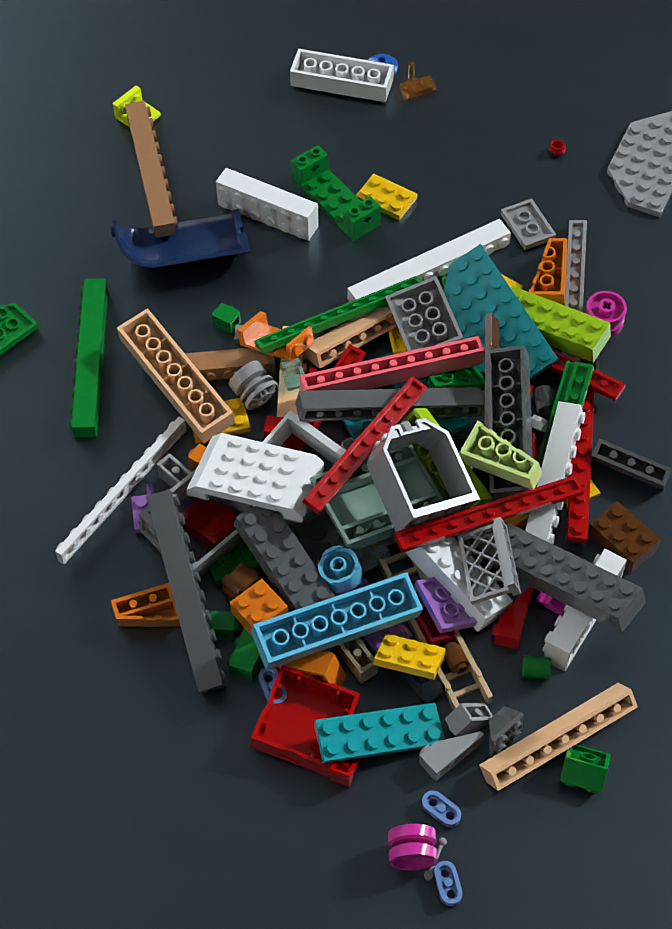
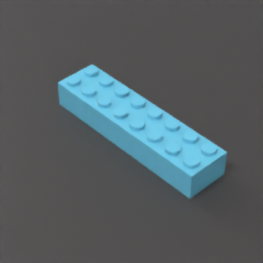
[251,572,423,670]

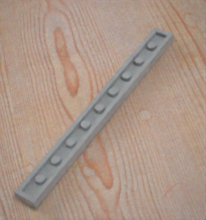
[562,220,587,362]

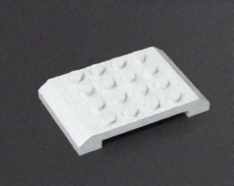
[187,433,324,523]

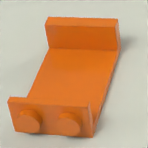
[237,311,314,362]

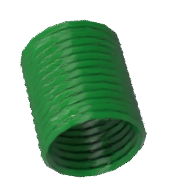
[522,655,551,680]

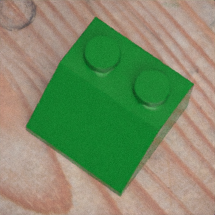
[559,744,611,793]

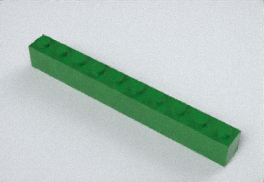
[69,278,108,438]

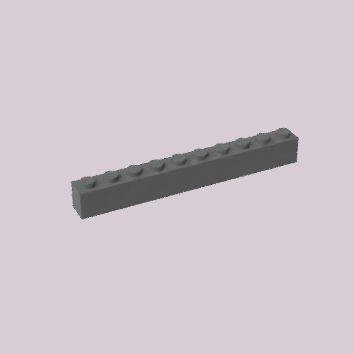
[295,387,485,421]
[146,489,227,694]

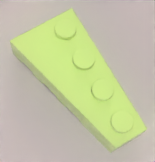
[459,421,543,490]

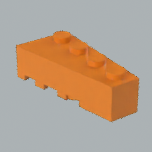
[529,238,568,306]

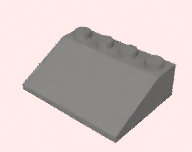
[385,276,464,351]

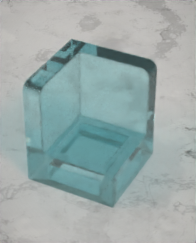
[281,358,304,391]

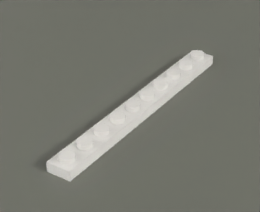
[55,417,186,564]

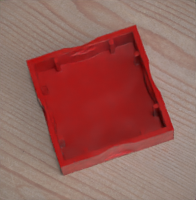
[250,665,360,777]

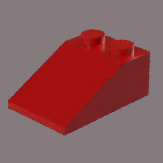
[182,497,238,551]

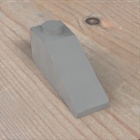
[419,731,484,781]

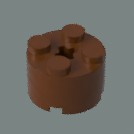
[221,562,268,602]

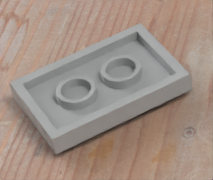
[501,198,556,250]

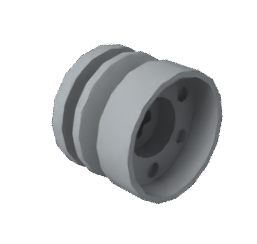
[229,360,279,410]

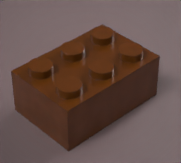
[588,501,661,574]

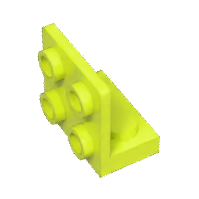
[112,85,161,128]

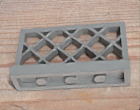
[458,517,521,605]

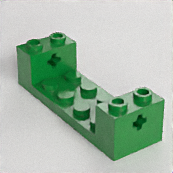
[290,145,381,241]

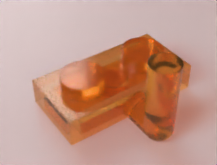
[400,62,436,100]

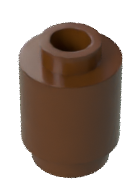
[443,642,469,674]

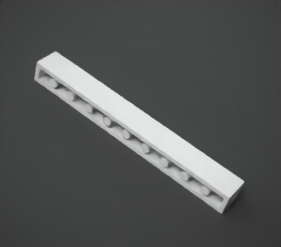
[348,219,511,302]

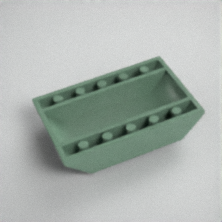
[309,445,444,549]

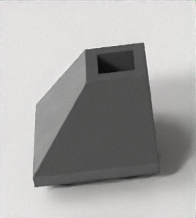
[488,706,524,758]

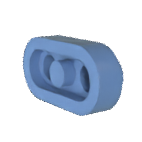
[259,668,287,704]
[422,791,461,828]
[434,861,462,907]

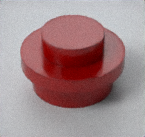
[549,140,566,155]

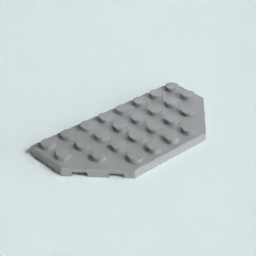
[607,111,672,217]

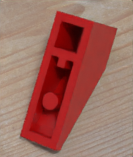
[491,587,533,649]

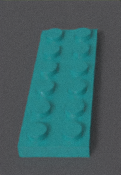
[314,703,445,764]

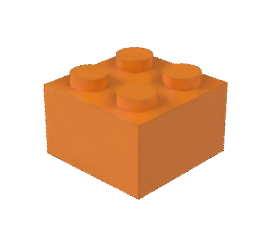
[230,579,288,637]

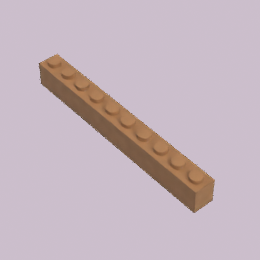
[125,100,178,238]

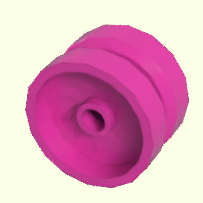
[585,291,627,337]
[388,824,438,871]

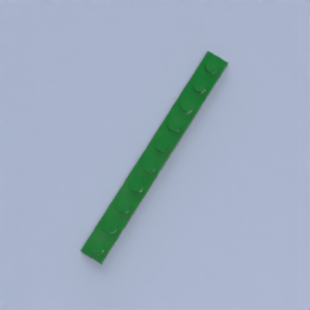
[254,276,422,354]

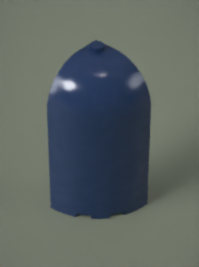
[110,209,250,269]

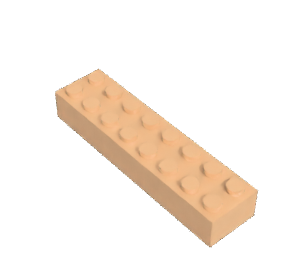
[117,308,235,443]

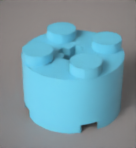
[318,545,363,593]

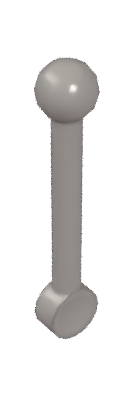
[424,838,447,881]

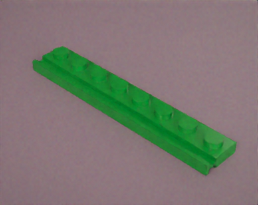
[538,360,594,468]

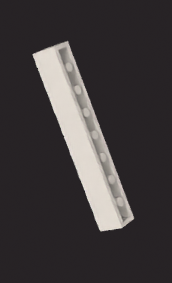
[525,401,585,544]

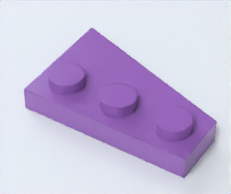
[415,577,478,634]

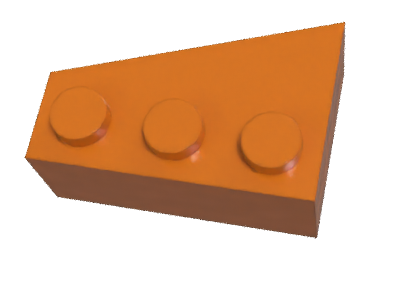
[111,583,181,627]
[274,650,347,687]

